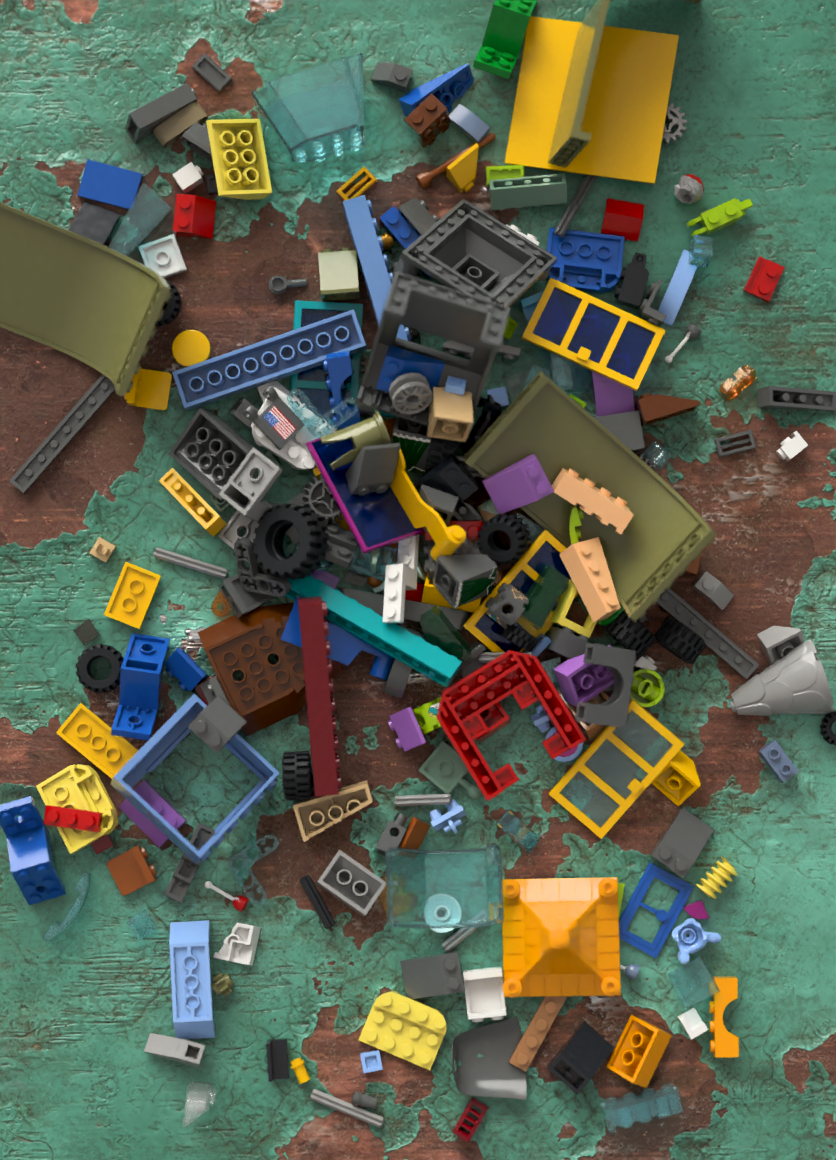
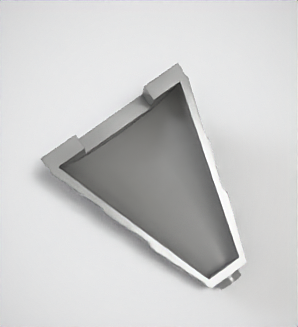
[729,640,835,716]

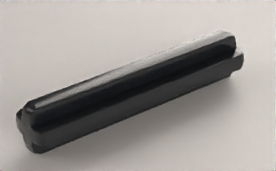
[300,875,335,929]

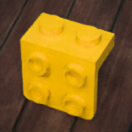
[124,367,172,411]

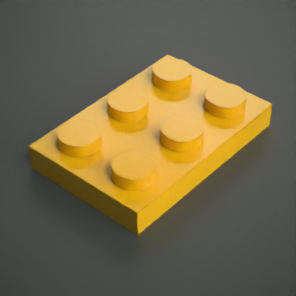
[104,561,162,629]

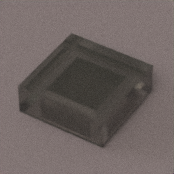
[73,619,101,646]

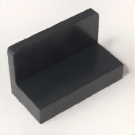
[266,1038,289,1082]

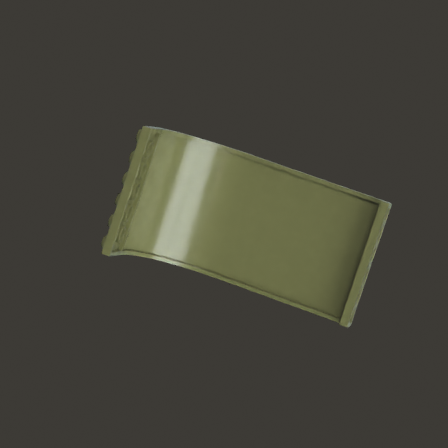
[548,0,702,168]
[0,202,171,397]
[463,371,716,621]

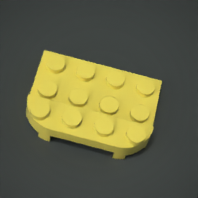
[36,764,119,854]
[358,991,447,1070]

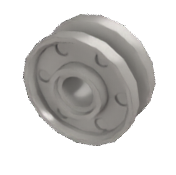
[389,373,432,415]

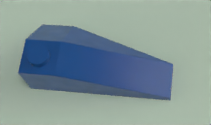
[399,64,475,117]

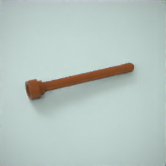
[415,133,496,189]

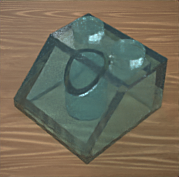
[549,352,590,393]

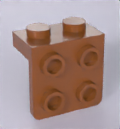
[107,845,158,896]

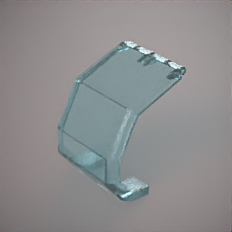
[385,844,504,929]

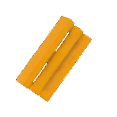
[336,166,377,201]

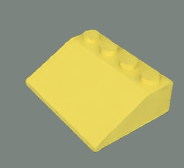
[206,119,272,200]

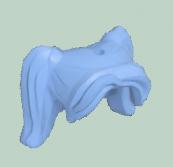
[672,918,721,964]

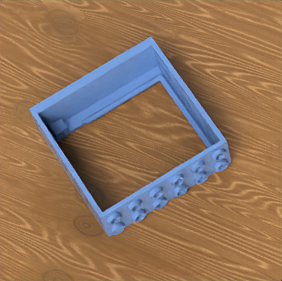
[110,694,279,864]

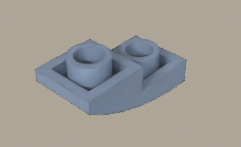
[449,104,491,143]

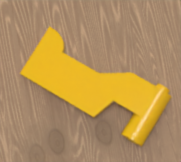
[390,449,466,561]

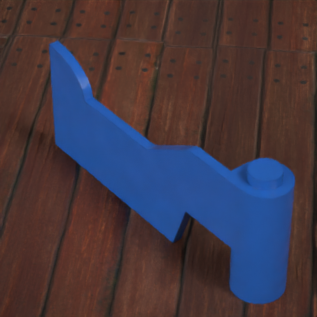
[281,596,395,681]

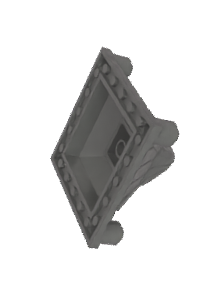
[400,199,557,307]

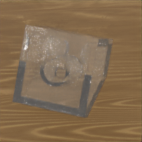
[183,1081,217,1127]

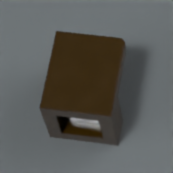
[463,476,491,507]

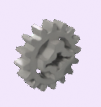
[662,103,687,145]

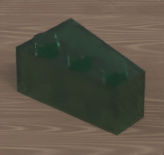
[520,565,570,629]
[420,604,472,662]

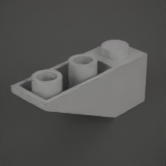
[144,1033,206,1069]

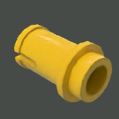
[290,1057,311,1084]

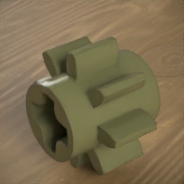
[211,972,235,997]

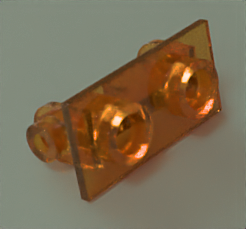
[718,364,757,402]

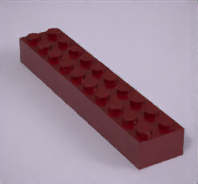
[298,596,342,797]

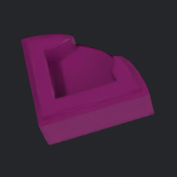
[683,900,709,919]

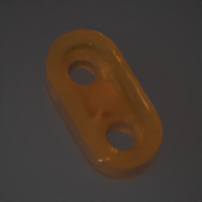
[211,590,232,617]

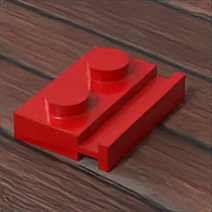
[743,256,785,303]

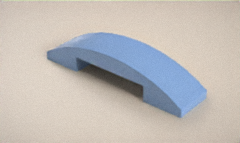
[658,250,701,326]

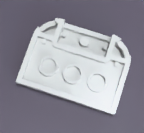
[251,387,337,470]

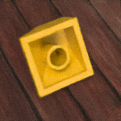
[446,143,479,194]
[651,750,701,807]

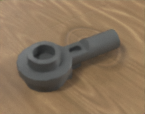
[268,275,307,295]

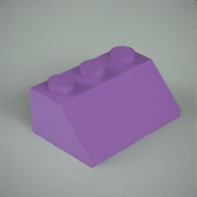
[119,780,187,848]

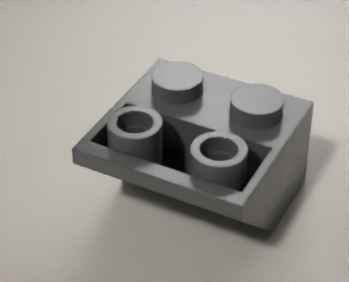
[419,484,459,534]

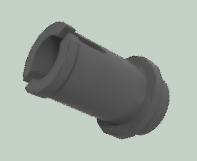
[352,1091,377,1109]

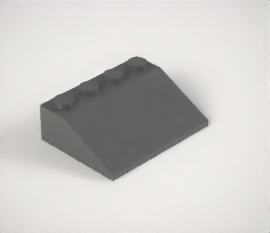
[169,408,253,501]

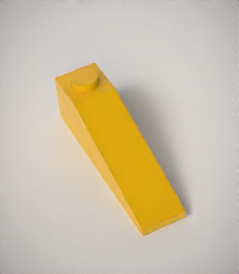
[159,468,227,537]

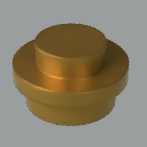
[379,231,394,250]

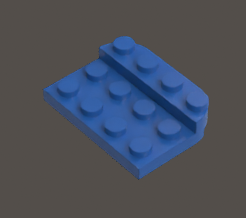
[547,227,625,293]

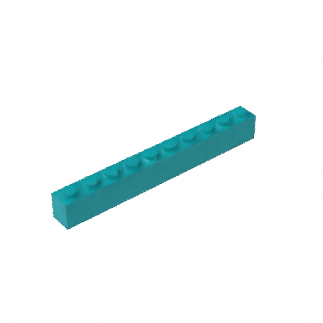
[285,576,462,688]

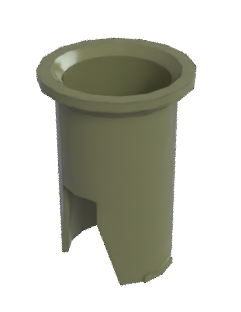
[320,410,392,471]

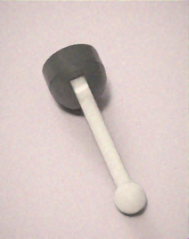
[665,323,702,363]

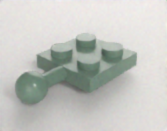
[418,741,482,800]

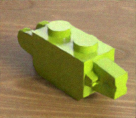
[686,198,753,238]

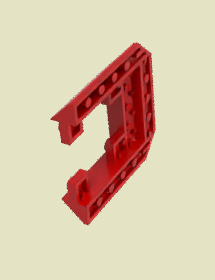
[436,650,587,801]

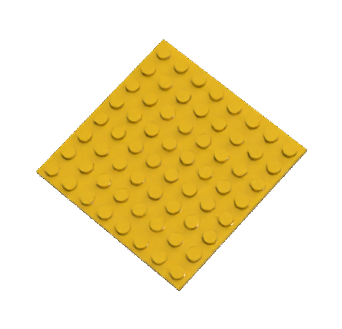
[505,16,679,184]

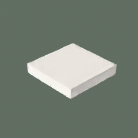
[138,234,187,278]

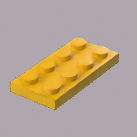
[56,703,139,779]

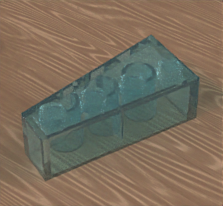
[109,182,172,257]
[601,1084,684,1133]

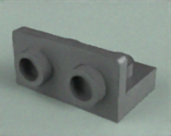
[200,676,231,706]

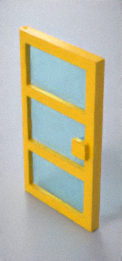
[549,698,685,839]

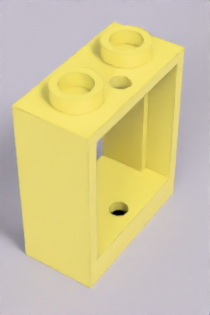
[550,579,597,638]

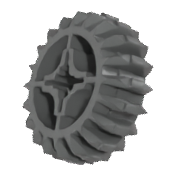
[302,473,354,525]

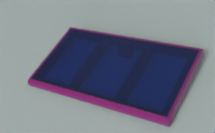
[306,438,423,553]

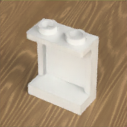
[463,967,507,1022]

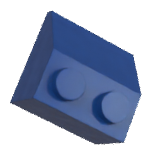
[164,647,208,692]

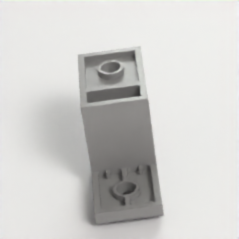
[218,447,283,549]

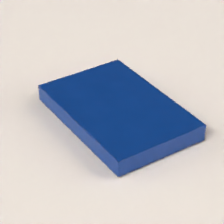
[77,159,143,211]

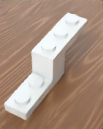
[383,535,419,624]

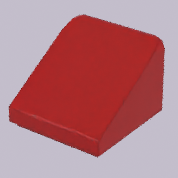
[405,583,424,602]

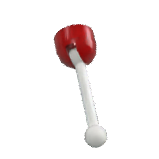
[205,881,249,913]

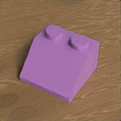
[388,707,426,751]

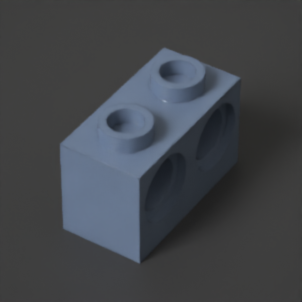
[757,740,799,783]

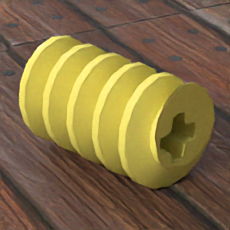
[695,856,738,899]

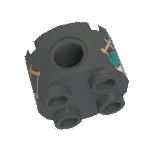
[485,583,529,629]

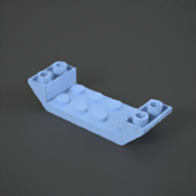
[169,920,215,1039]

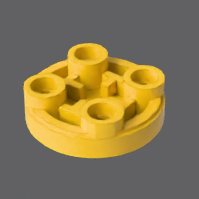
[172,330,211,368]

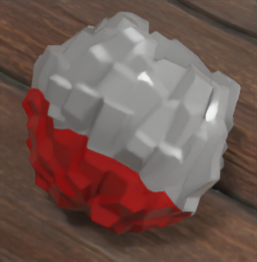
[674,174,705,204]

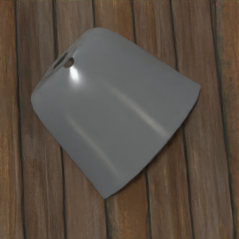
[452,1017,527,1100]

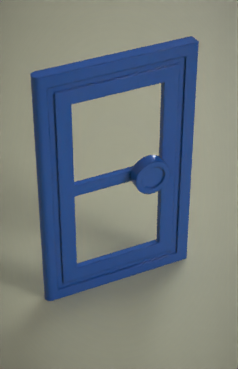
[619,863,694,958]

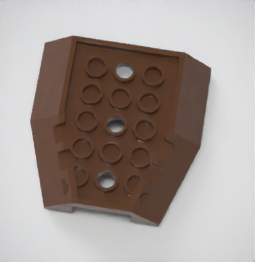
[198,603,343,736]

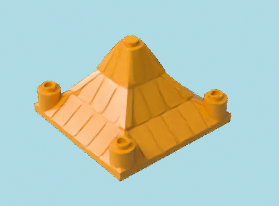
[501,877,621,998]

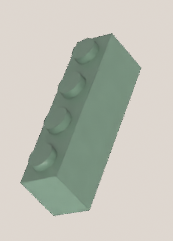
[489,173,567,210]

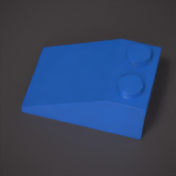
[376,345,445,392]

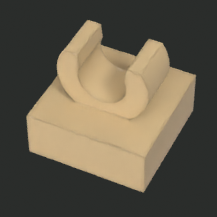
[90,537,116,563]

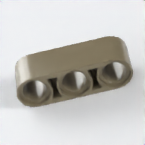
[153,101,208,148]

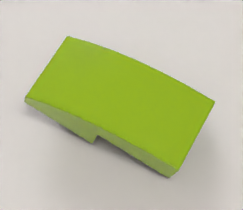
[569,504,584,544]

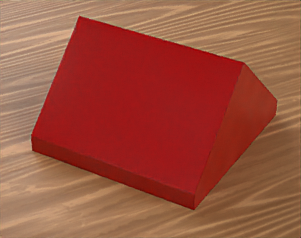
[601,198,644,242]

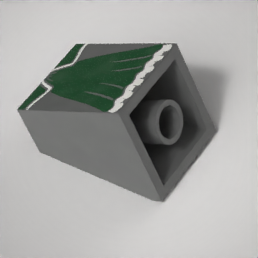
[391,417,431,474]
[432,554,497,609]

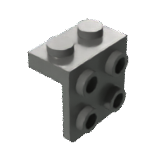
[638,279,667,327]

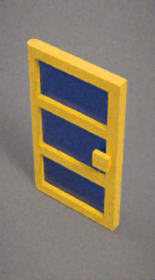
[522,278,666,392]
[463,529,579,652]

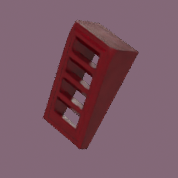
[452,1097,489,1142]

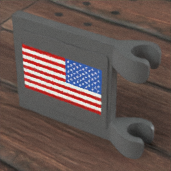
[243,386,305,450]

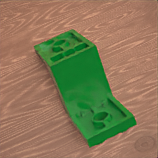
[473,0,538,79]

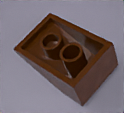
[635,393,701,426]

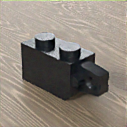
[614,252,649,310]

